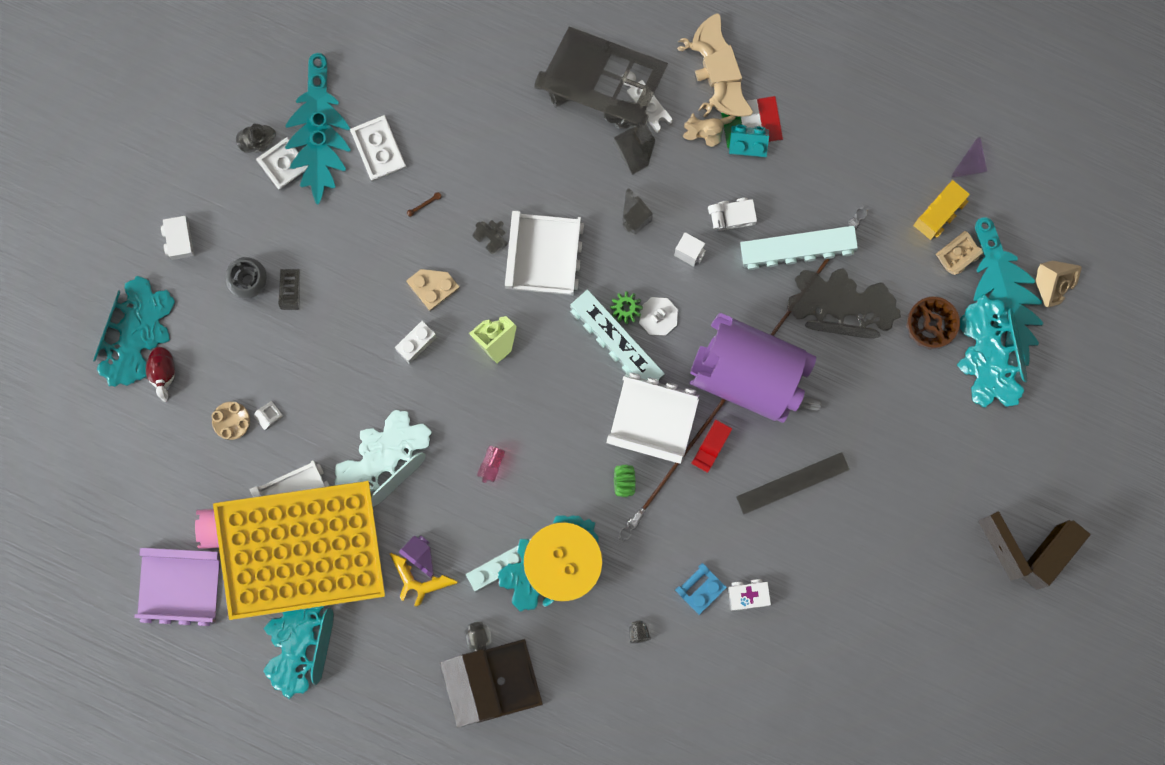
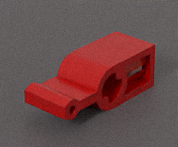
[691,420,732,473]

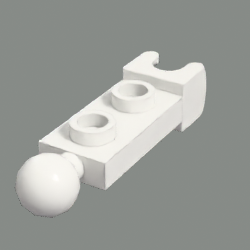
[622,71,673,133]

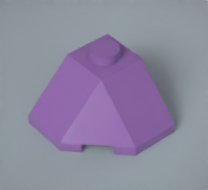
[399,535,434,578]

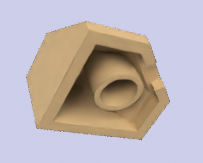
[1036,261,1082,307]

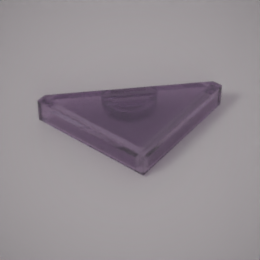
[951,137,987,178]

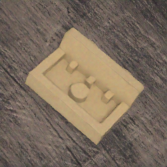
[936,231,983,275]

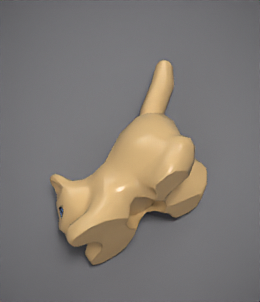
[683,113,735,147]

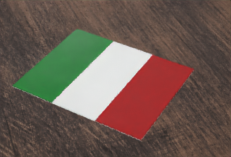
[721,96,783,148]

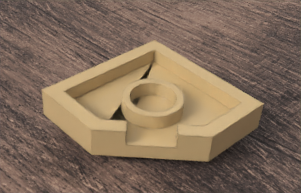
[406,269,460,311]

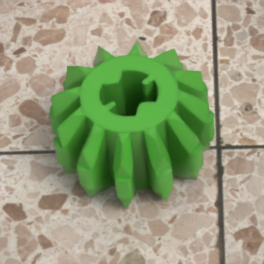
[610,291,643,324]
[613,465,636,497]

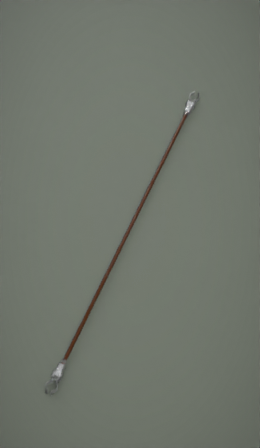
[618,206,868,542]

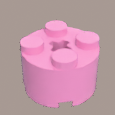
[195,509,219,549]

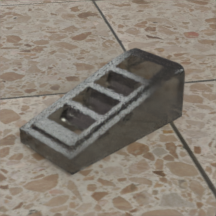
[278,269,300,310]

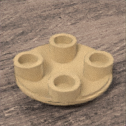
[212,402,250,440]

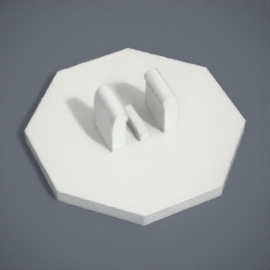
[639,297,678,336]

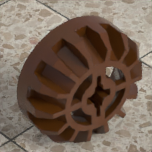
[906,297,960,350]

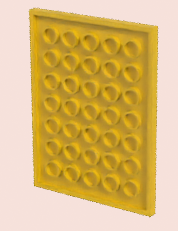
[213,481,385,620]

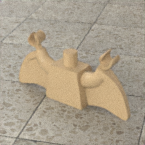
[677,13,753,117]

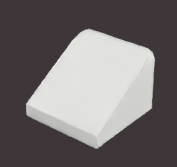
[254,401,283,430]

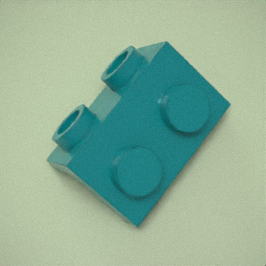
[729,124,769,157]

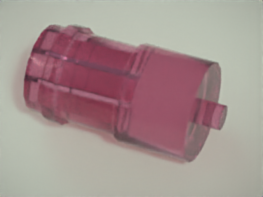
[476,445,505,483]

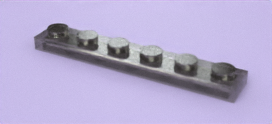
[736,452,850,515]

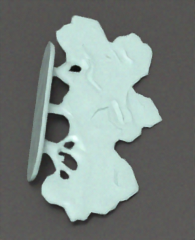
[335,410,432,507]

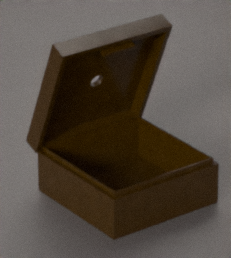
[978,511,1091,590]
[440,639,543,728]

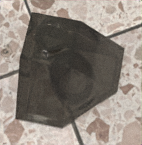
[613,124,655,175]
[622,188,653,235]

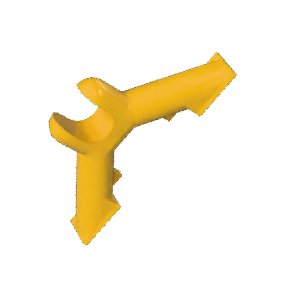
[389,552,458,606]

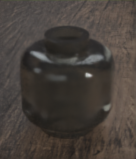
[464,622,492,651]

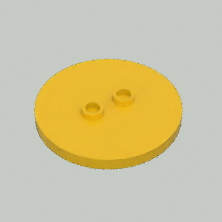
[524,522,602,601]

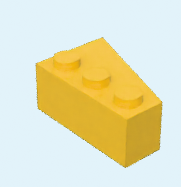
[913,180,970,240]

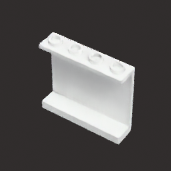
[606,372,700,464]

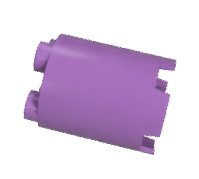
[690,313,816,423]

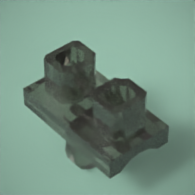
[472,220,508,254]

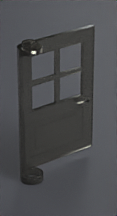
[534,26,668,127]

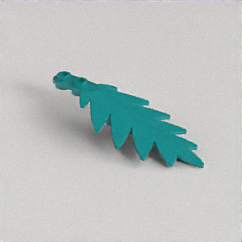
[285,53,351,205]
[973,217,1043,366]

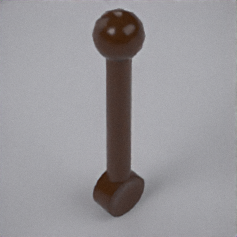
[407,192,441,217]

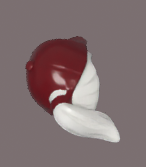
[146,347,175,402]

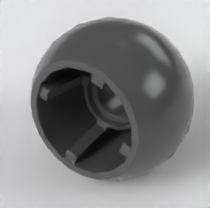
[225,257,267,299]

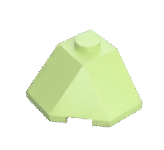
[469,316,517,363]

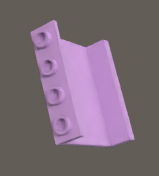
[135,548,220,626]

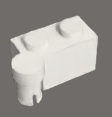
[708,198,757,231]

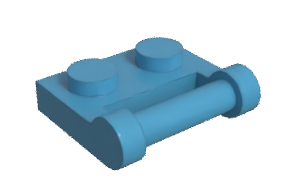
[675,563,727,615]

